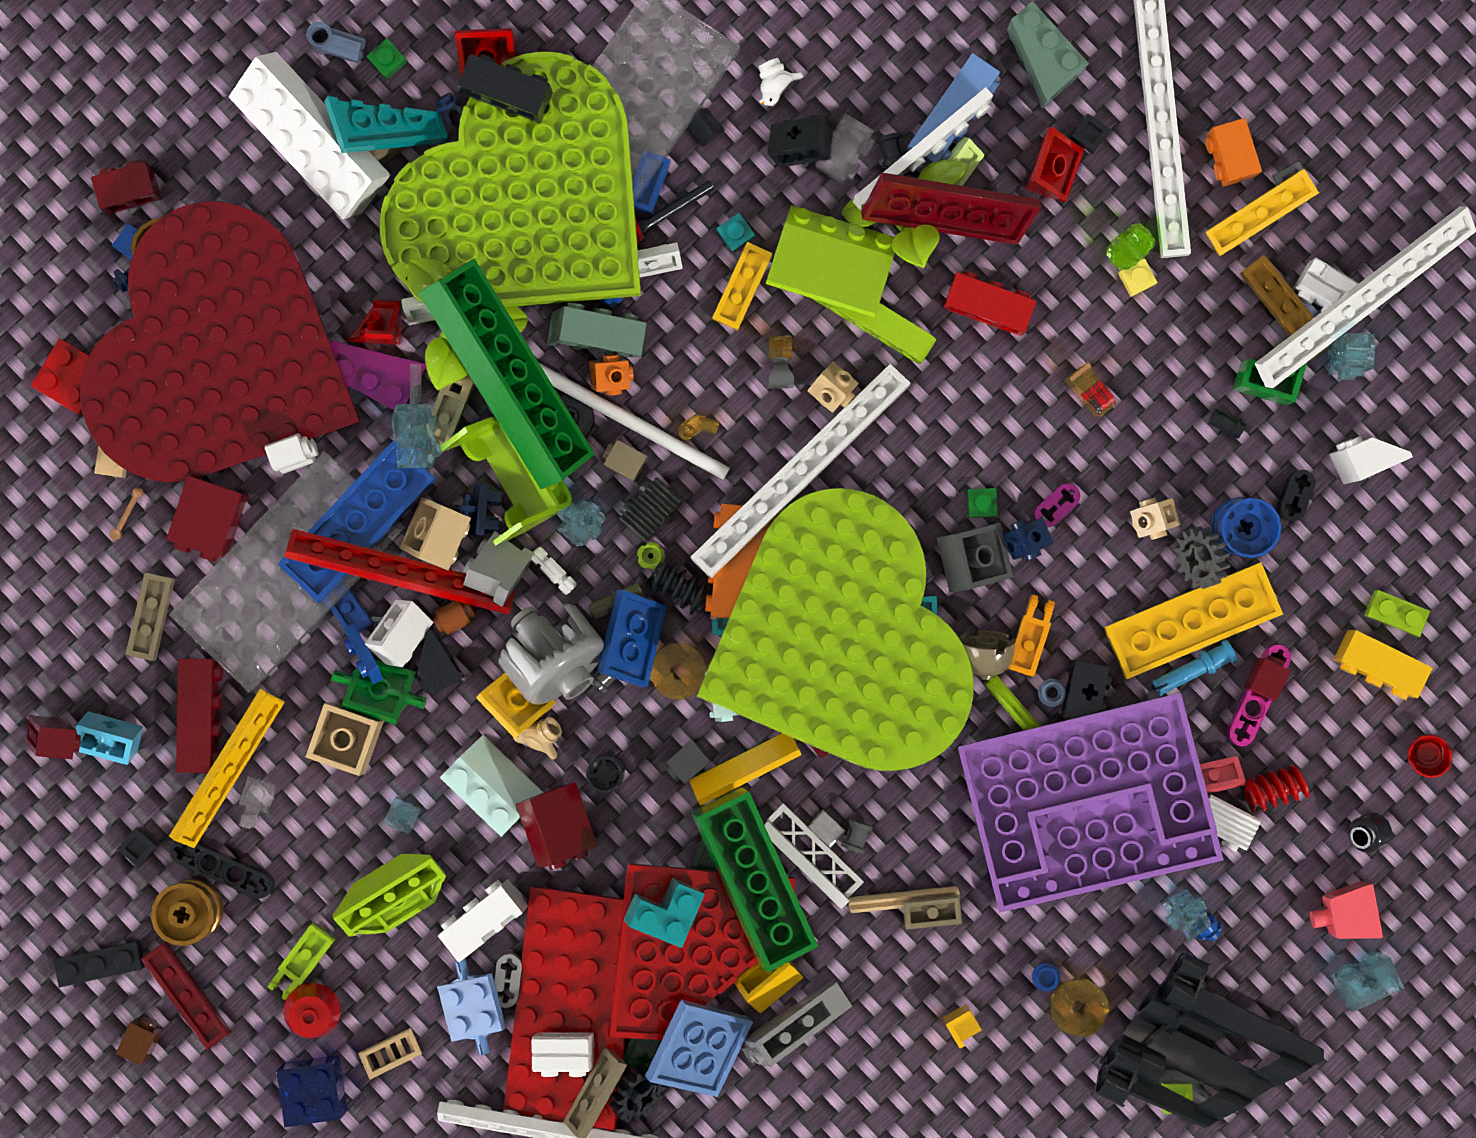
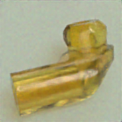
[679,414,720,440]

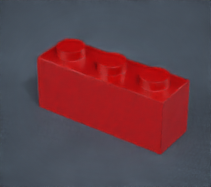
[943,271,1036,336]

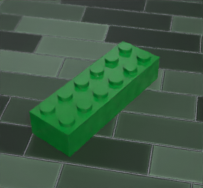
[691,787,819,973]

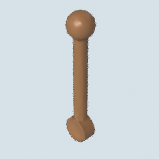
[109,487,144,540]

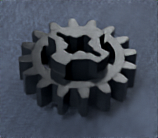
[610,1061,666,1123]

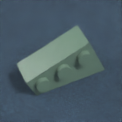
[1007,1,1089,109]
[547,303,646,358]

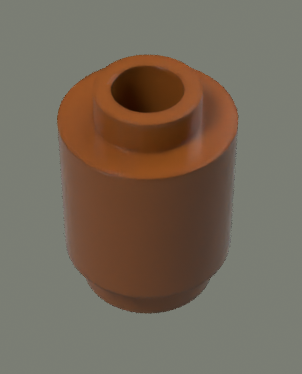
[433,601,477,635]

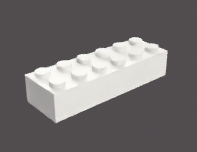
[229,52,390,220]

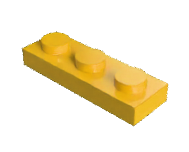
[712,242,773,331]

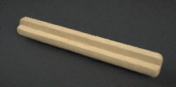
[848,886,960,913]

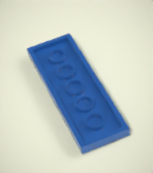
[277,440,437,603]

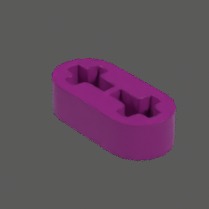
[1033,483,1081,528]

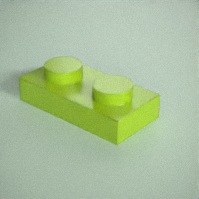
[1364,590,1430,637]

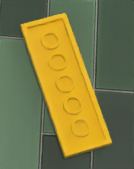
[1104,562,1283,679]

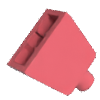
[1310,881,1383,939]

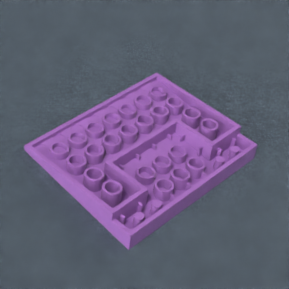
[958,693,1224,913]

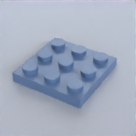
[645,999,753,1097]

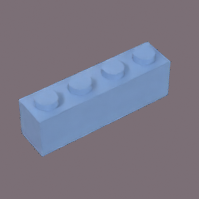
[906,53,1000,165]

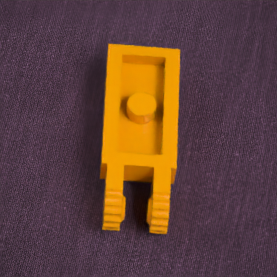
[1008,594,1055,677]

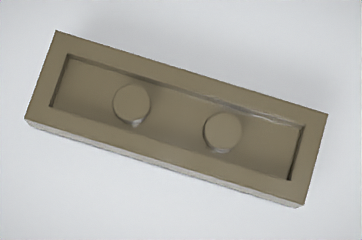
[125,572,175,661]
[563,1048,627,1138]

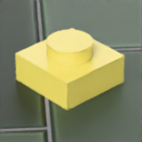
[1118,258,1158,297]

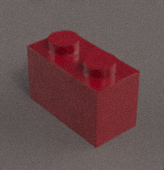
[91,160,162,215]

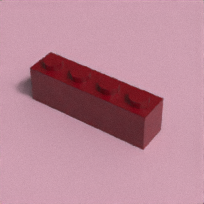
[176,658,223,773]
[26,715,81,760]

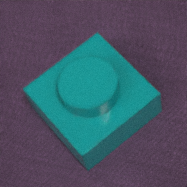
[716,213,755,253]

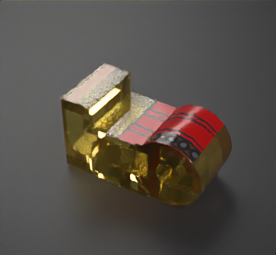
[1064,362,1116,418]

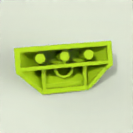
[333,854,446,936]

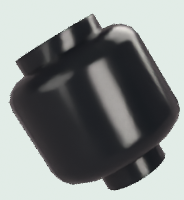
[1348,812,1392,853]

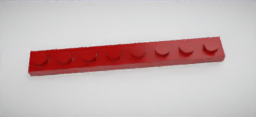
[285,528,515,615]

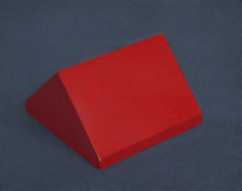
[455,28,517,77]
[1025,127,1084,202]

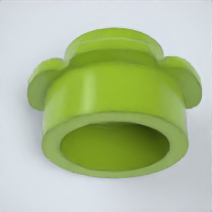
[637,542,665,570]

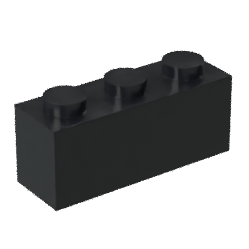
[458,54,553,124]

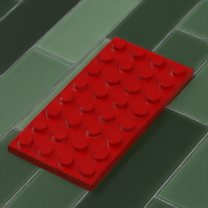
[503,886,626,1130]

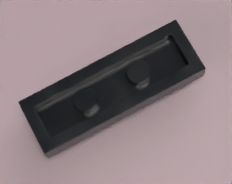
[53,940,145,988]

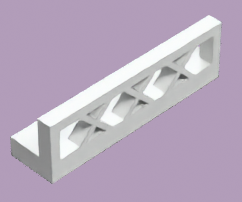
[764,803,864,909]

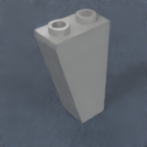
[743,982,852,1067]

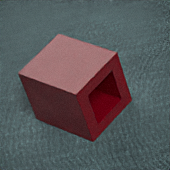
[1243,655,1291,701]

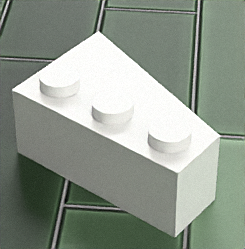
[438,879,528,962]

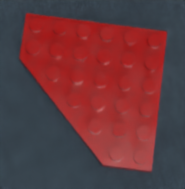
[608,863,796,1040]

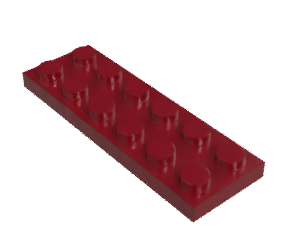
[861,172,1042,245]

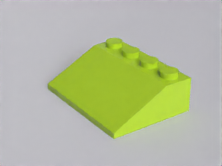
[766,205,895,318]

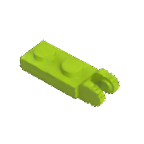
[268,922,336,1000]

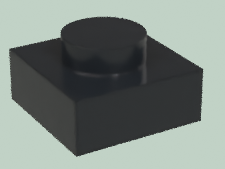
[1070,114,1111,155]
[117,827,160,867]

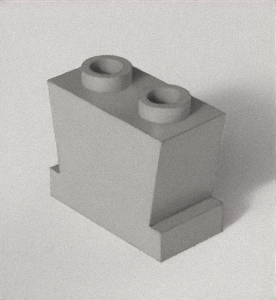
[463,531,534,607]

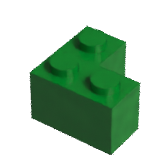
[1233,340,1308,406]

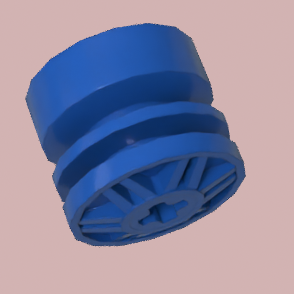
[1210,497,1282,558]

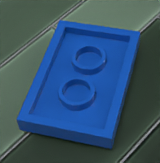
[597,590,667,688]

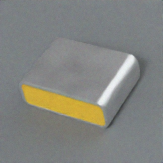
[807,809,846,848]

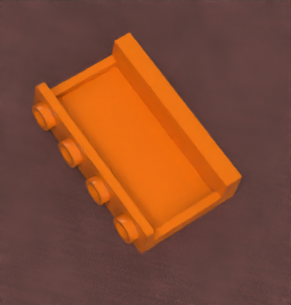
[705,504,783,620]

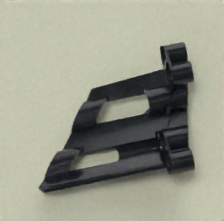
[1095,951,1324,1128]

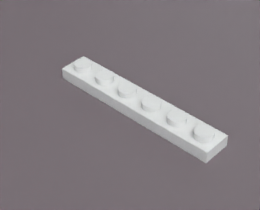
[853,87,993,211]

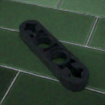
[169,841,275,899]

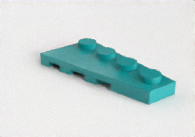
[324,96,448,153]

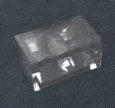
[815,113,875,185]

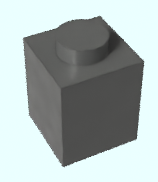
[666,739,711,784]

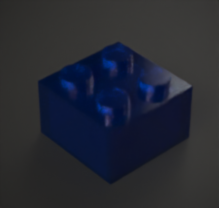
[276,1055,348,1128]

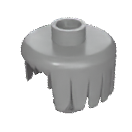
[498,603,604,704]

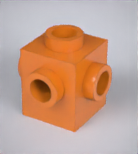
[589,354,633,395]

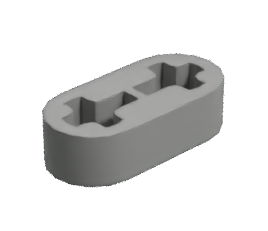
[494,952,522,1008]

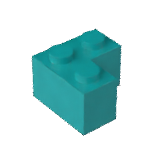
[624,877,705,948]

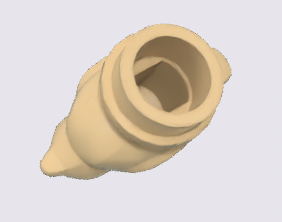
[513,717,562,760]

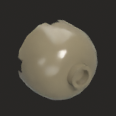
[959,630,1015,680]

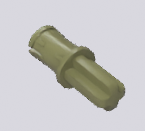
[589,582,645,619]

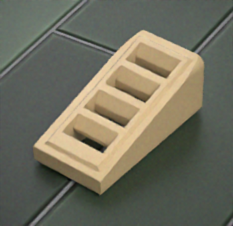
[358,1028,422,1079]

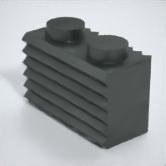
[619,477,682,542]

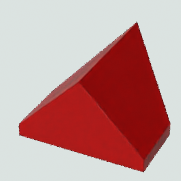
[345,300,402,345]

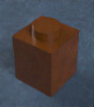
[115,1017,164,1066]

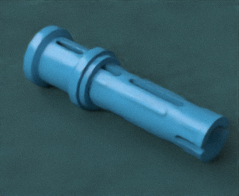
[1151,639,1238,696]

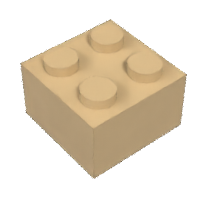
[400,497,471,570]
[305,702,384,776]

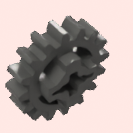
[1174,526,1230,589]

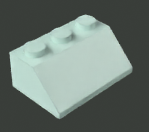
[440,735,544,837]

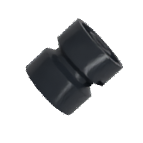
[586,754,625,793]

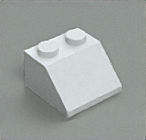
[1329,436,1413,484]

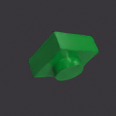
[366,38,407,80]
[967,488,998,518]

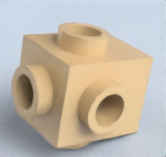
[808,361,859,413]
[1130,498,1181,540]

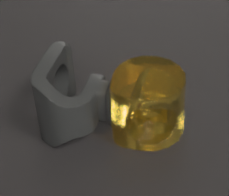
[768,336,794,389]

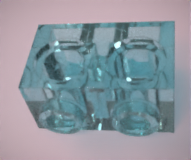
[1329,333,1375,380]
[391,404,440,468]

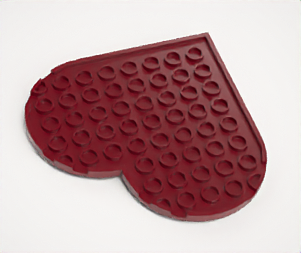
[80,201,360,482]

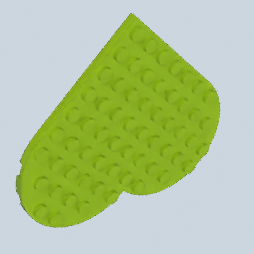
[380,52,641,307]
[696,488,974,771]

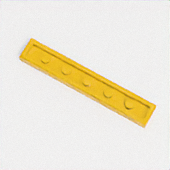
[169,689,285,848]

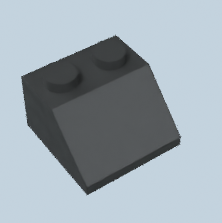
[937,522,1013,593]

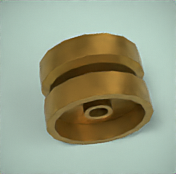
[151,878,224,946]

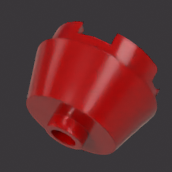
[283,983,341,1039]

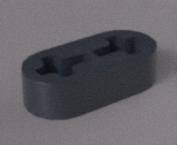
[1277,469,1315,522]

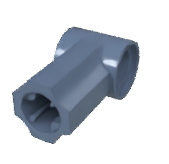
[306,22,366,64]

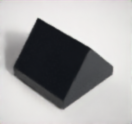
[685,108,724,147]

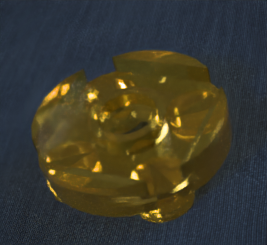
[650,643,706,700]
[1050,978,1109,1037]

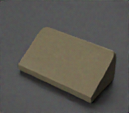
[903,895,962,930]

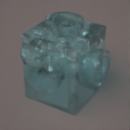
[557,500,606,547]
[1163,889,1212,941]

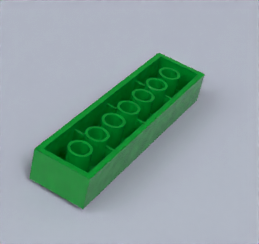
[418,258,595,489]

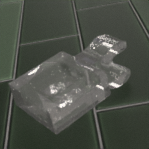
[239,777,277,829]

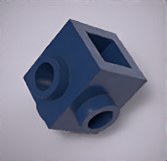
[1003,517,1054,561]

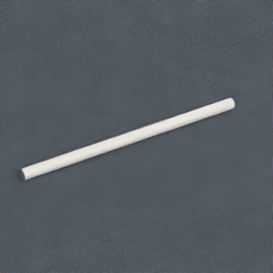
[539,363,730,480]

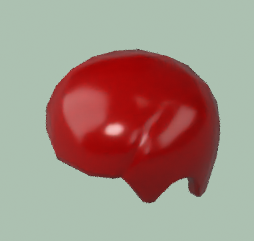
[1408,734,1452,778]

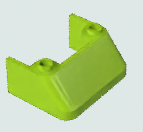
[439,416,572,546]

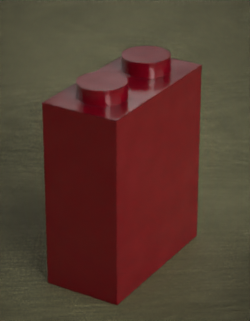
[166,476,248,562]
[516,782,598,870]

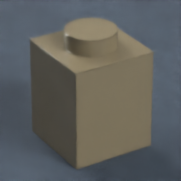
[602,440,648,483]

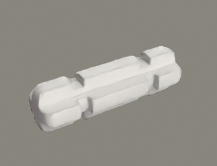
[531,547,577,595]

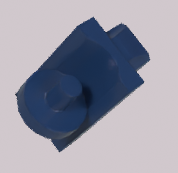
[454,484,502,536]

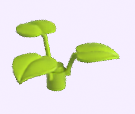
[841,160,966,268]
[407,258,528,390]

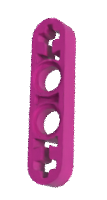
[1226,645,1291,746]

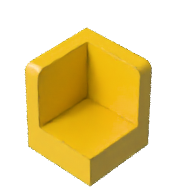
[942,1004,982,1048]

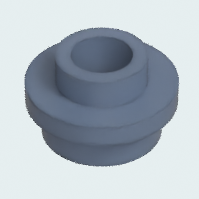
[1038,678,1066,707]

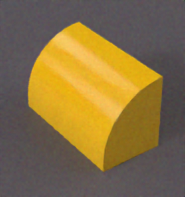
[734,961,804,1014]

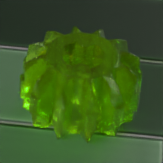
[1106,223,1155,270]

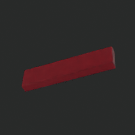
[141,941,232,1050]

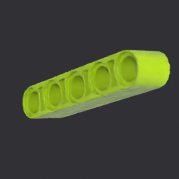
[812,298,936,364]

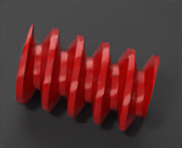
[1244,765,1310,814]

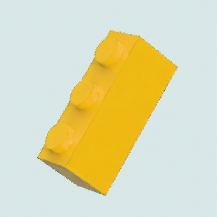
[1333,630,1433,700]

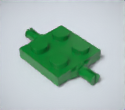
[331,659,427,725]

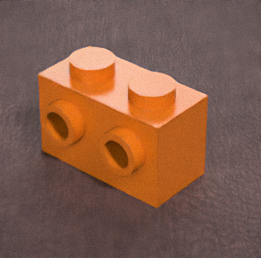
[1205,118,1262,187]

